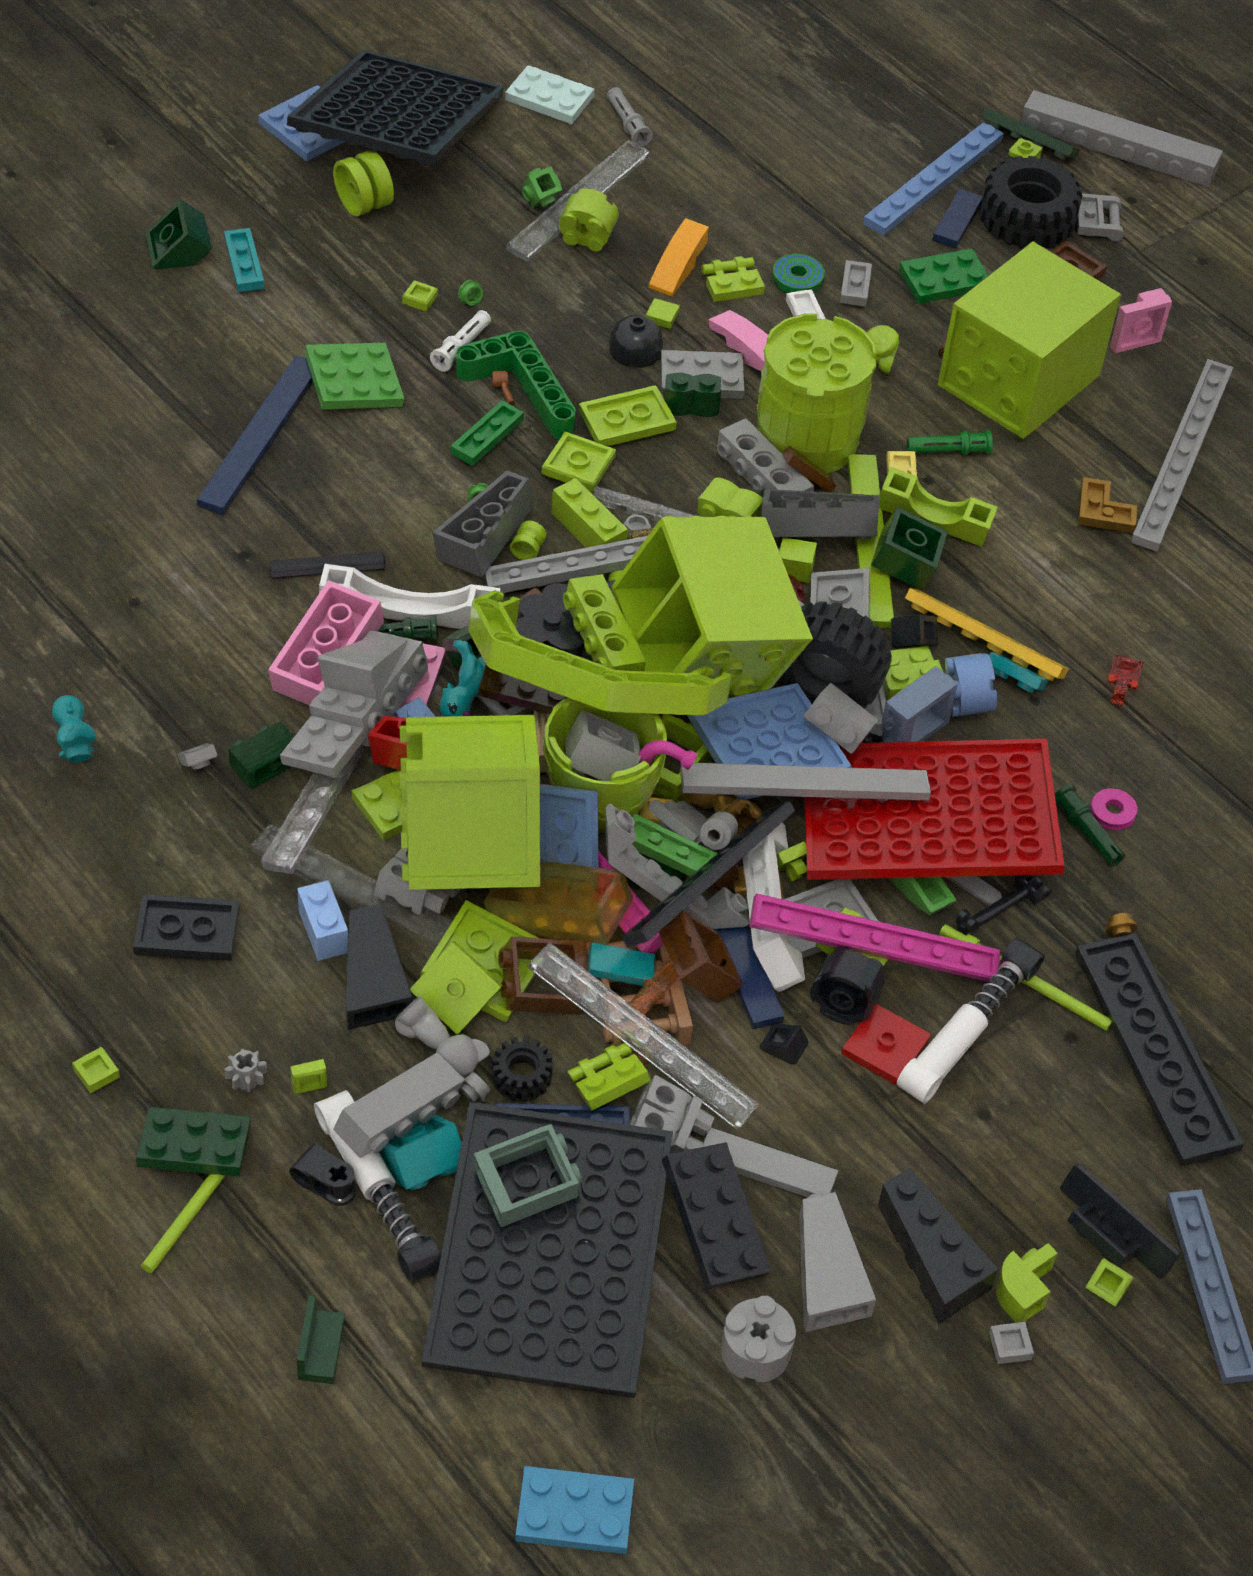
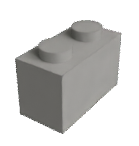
[803,683,878,754]

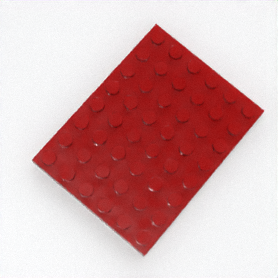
[804,739,1064,880]

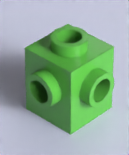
[522,166,563,208]

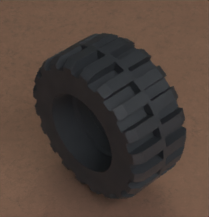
[980,156,1083,249]
[778,601,892,709]

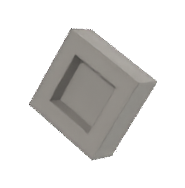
[177,743,217,770]
[989,1322,1034,1364]

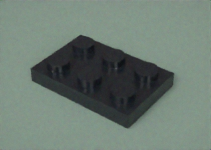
[133,894,240,961]

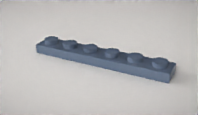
[1166,1189,1253,1384]

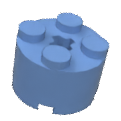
[945,653,997,717]

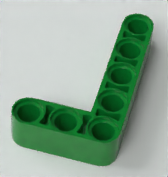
[455,331,576,439]

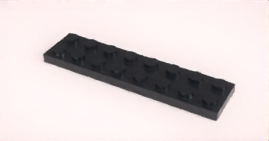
[1075,932,1244,1166]

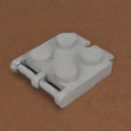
[649,800,723,851]

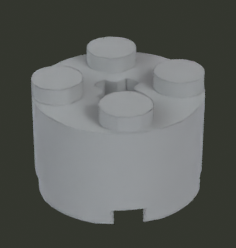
[721,1296,796,1382]

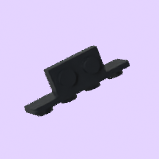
[1060,1164,1180,1279]

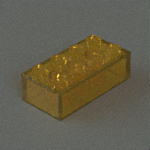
[484,861,633,944]

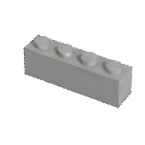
[333,1052,465,1158]

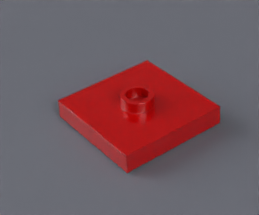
[841,1004,932,1085]

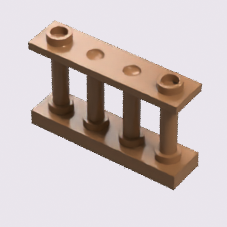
[586,928,693,1047]

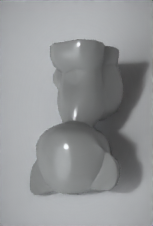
[395,996,490,1078]

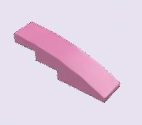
[708,310,768,372]

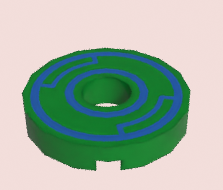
[772,253,825,293]

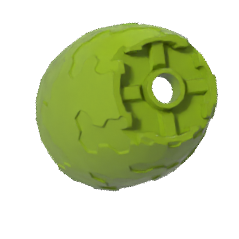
[543,697,667,834]

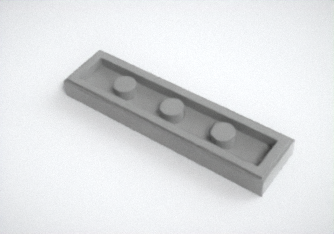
[703,1128,838,1197]

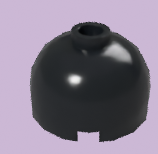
[609,315,663,368]

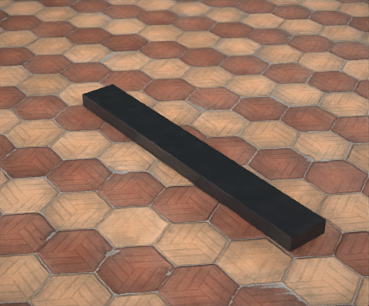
[621,801,795,948]

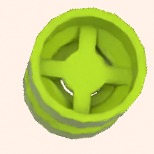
[510,521,547,560]

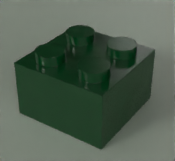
[871,507,948,590]

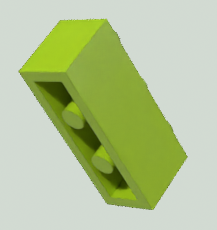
[551,478,628,548]

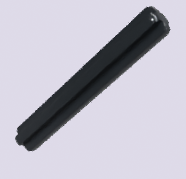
[269,552,385,578]

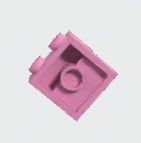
[1110,288,1172,353]

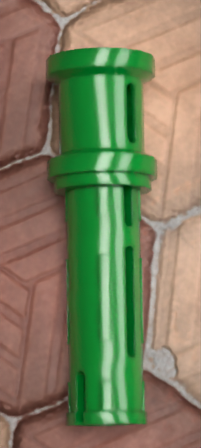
[907,429,993,456]

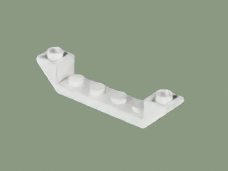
[743,823,805,992]

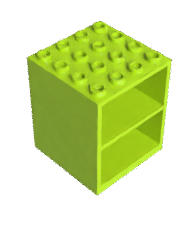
[937,242,1121,439]
[611,516,813,699]

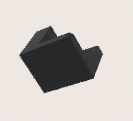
[891,614,938,648]

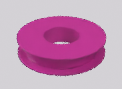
[1091,788,1137,830]

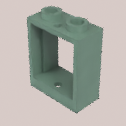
[474,1124,582,1227]

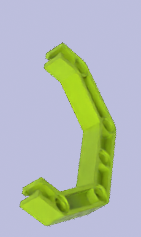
[468,590,732,715]

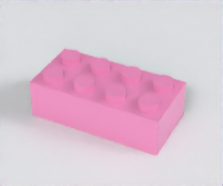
[268,580,384,705]

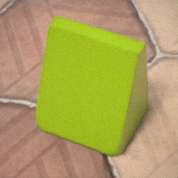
[1085,1258,1135,1307]

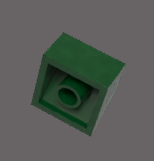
[145,199,212,270]

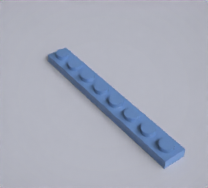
[863,122,1004,236]

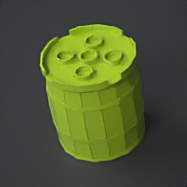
[757,313,876,473]

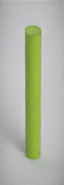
[141,1174,226,1274]

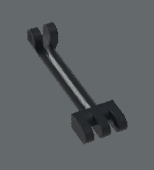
[956,875,1051,935]

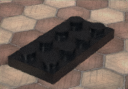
[662,1142,771,1290]

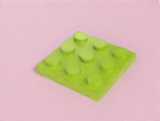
[420,900,544,1023]

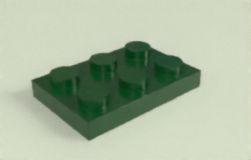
[136,1107,251,1177]

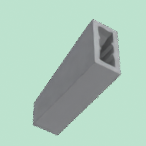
[799,1192,876,1332]

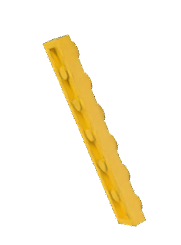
[905,588,1069,681]

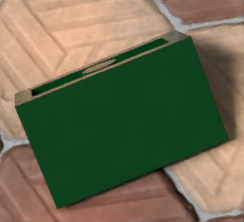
[297,1295,345,1384]

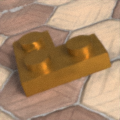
[1078,477,1137,533]

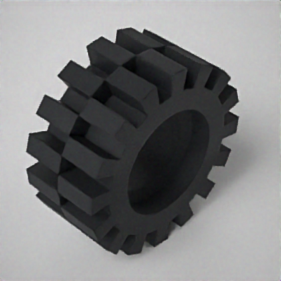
[492,1037,553,1102]

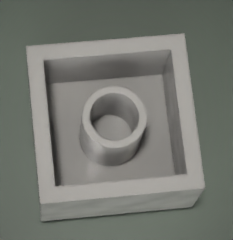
[565,709,641,781]

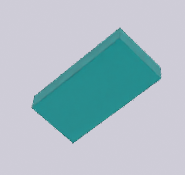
[587,942,655,987]

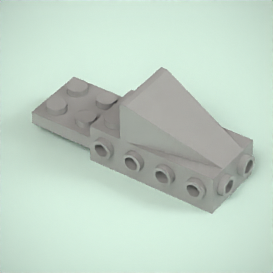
[280,630,428,778]

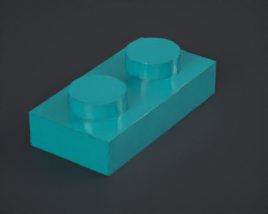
[989,652,1049,693]

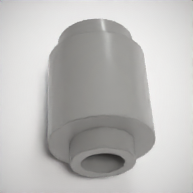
[700,811,738,850]

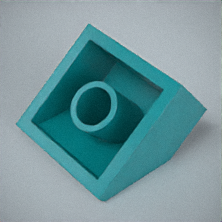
[379,1114,462,1190]

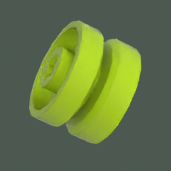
[333,150,394,216]

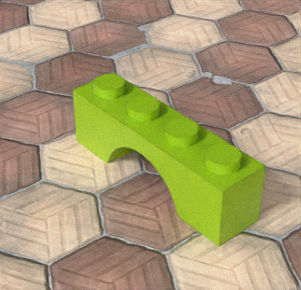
[879,467,998,547]

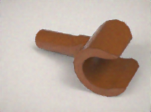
[492,371,515,405]

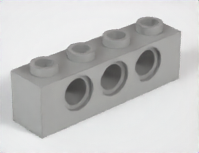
[717,418,814,497]

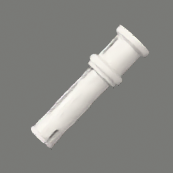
[430,310,491,372]

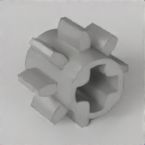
[224,1048,267,1092]

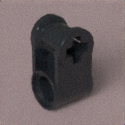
[289,1143,356,1206]

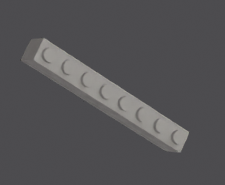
[1021,90,1223,187]

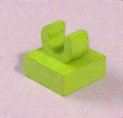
[776,841,807,882]

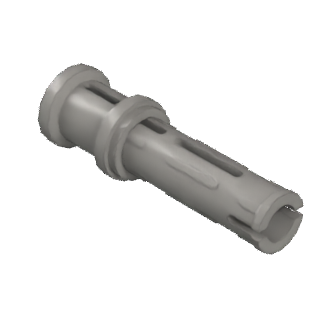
[607,87,653,147]

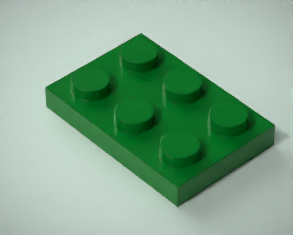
[899,248,988,304]

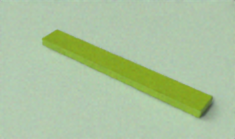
[847,454,894,628]

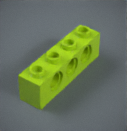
[563,574,646,671]

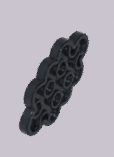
[516,575,615,655]

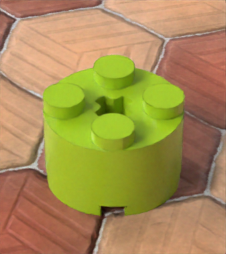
[559,188,619,252]

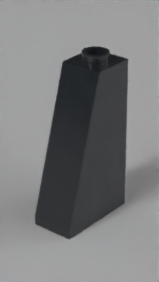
[346,904,412,1030]

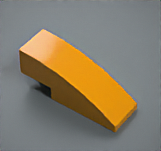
[649,218,709,297]

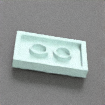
[505,65,594,124]

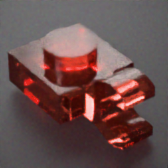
[1107,654,1144,706]

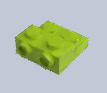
[883,645,943,701]

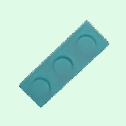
[224,228,264,292]

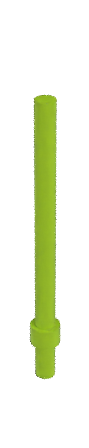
[939,924,1112,1031]

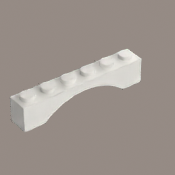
[319,564,501,629]

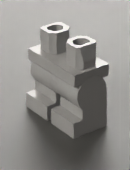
[373,849,460,915]
[629,1075,715,1154]

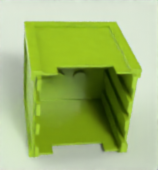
[399,715,540,890]

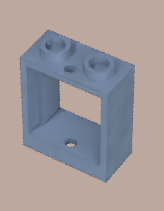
[881,666,958,743]

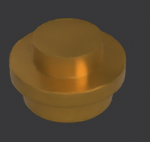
[1105,913,1138,937]

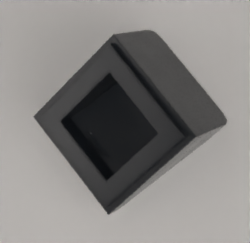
[759,1023,809,1065]

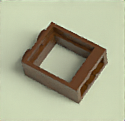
[659,910,744,1003]
[498,937,592,1014]

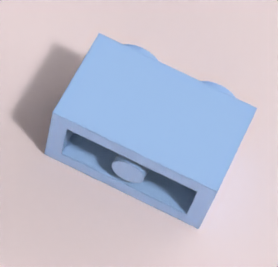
[297,880,348,961]

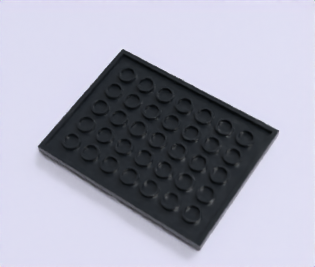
[287,50,504,165]
[421,1102,673,1398]

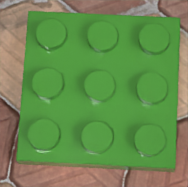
[304,343,404,410]

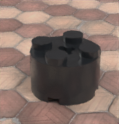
[810,946,885,1025]

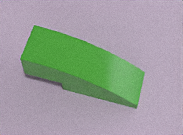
[890,877,956,916]

